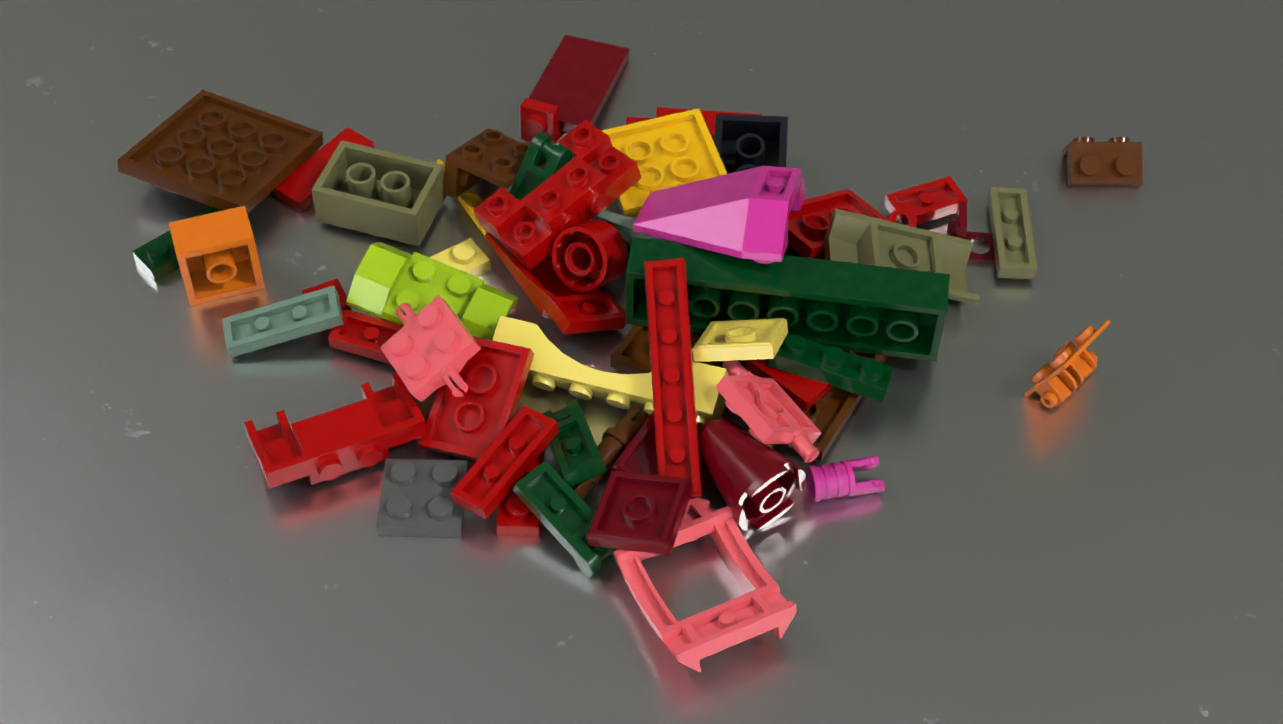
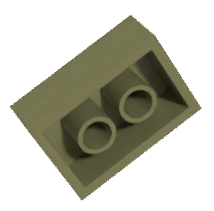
[311,140,447,246]

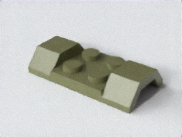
[824,208,980,305]

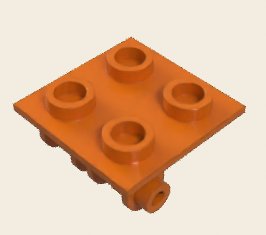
[1024,320,1111,408]

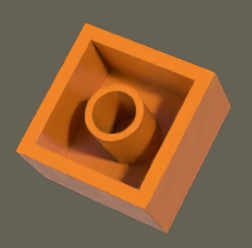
[168,206,265,307]

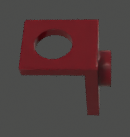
[947,200,996,264]

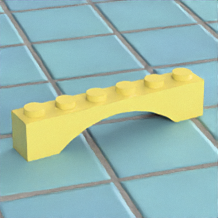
[492,316,729,428]

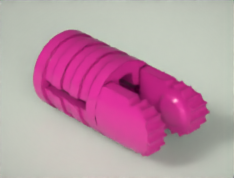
[805,456,885,503]

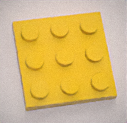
[602,108,727,217]

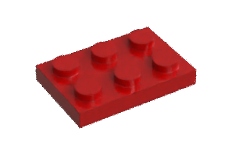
[788,189,890,259]
[419,336,534,461]

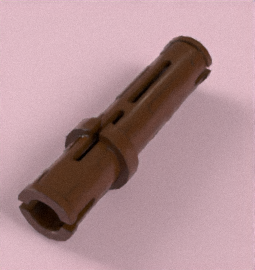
[571,405,649,500]

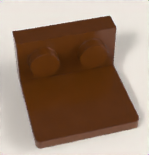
[443,128,546,198]

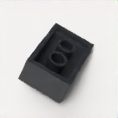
[714,114,788,174]

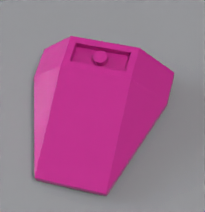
[633,166,806,264]

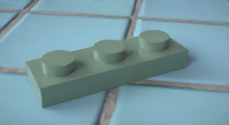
[222,286,344,357]

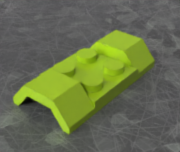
[346,242,519,340]

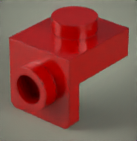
[520,98,564,144]

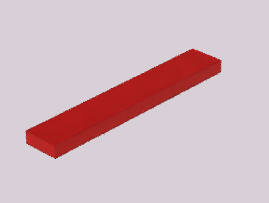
[644,258,703,498]

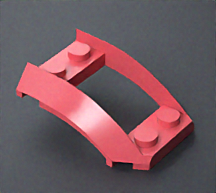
[614,498,797,673]

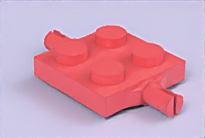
[380,295,481,403]
[715,360,821,463]

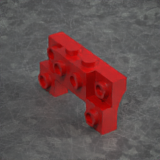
[473,119,642,270]
[244,372,427,489]

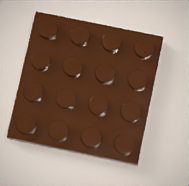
[117,90,323,214]

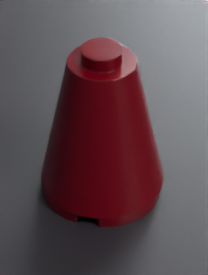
[698,419,806,531]

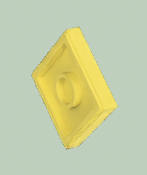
[692,318,788,362]

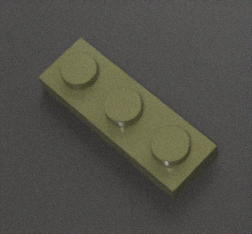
[987,187,1038,279]

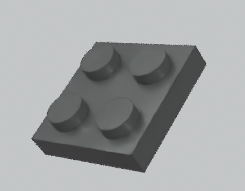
[376,458,468,538]

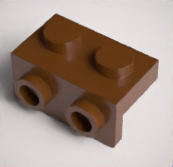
[1062,137,1143,187]

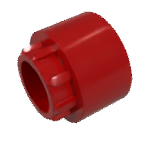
[552,220,628,292]

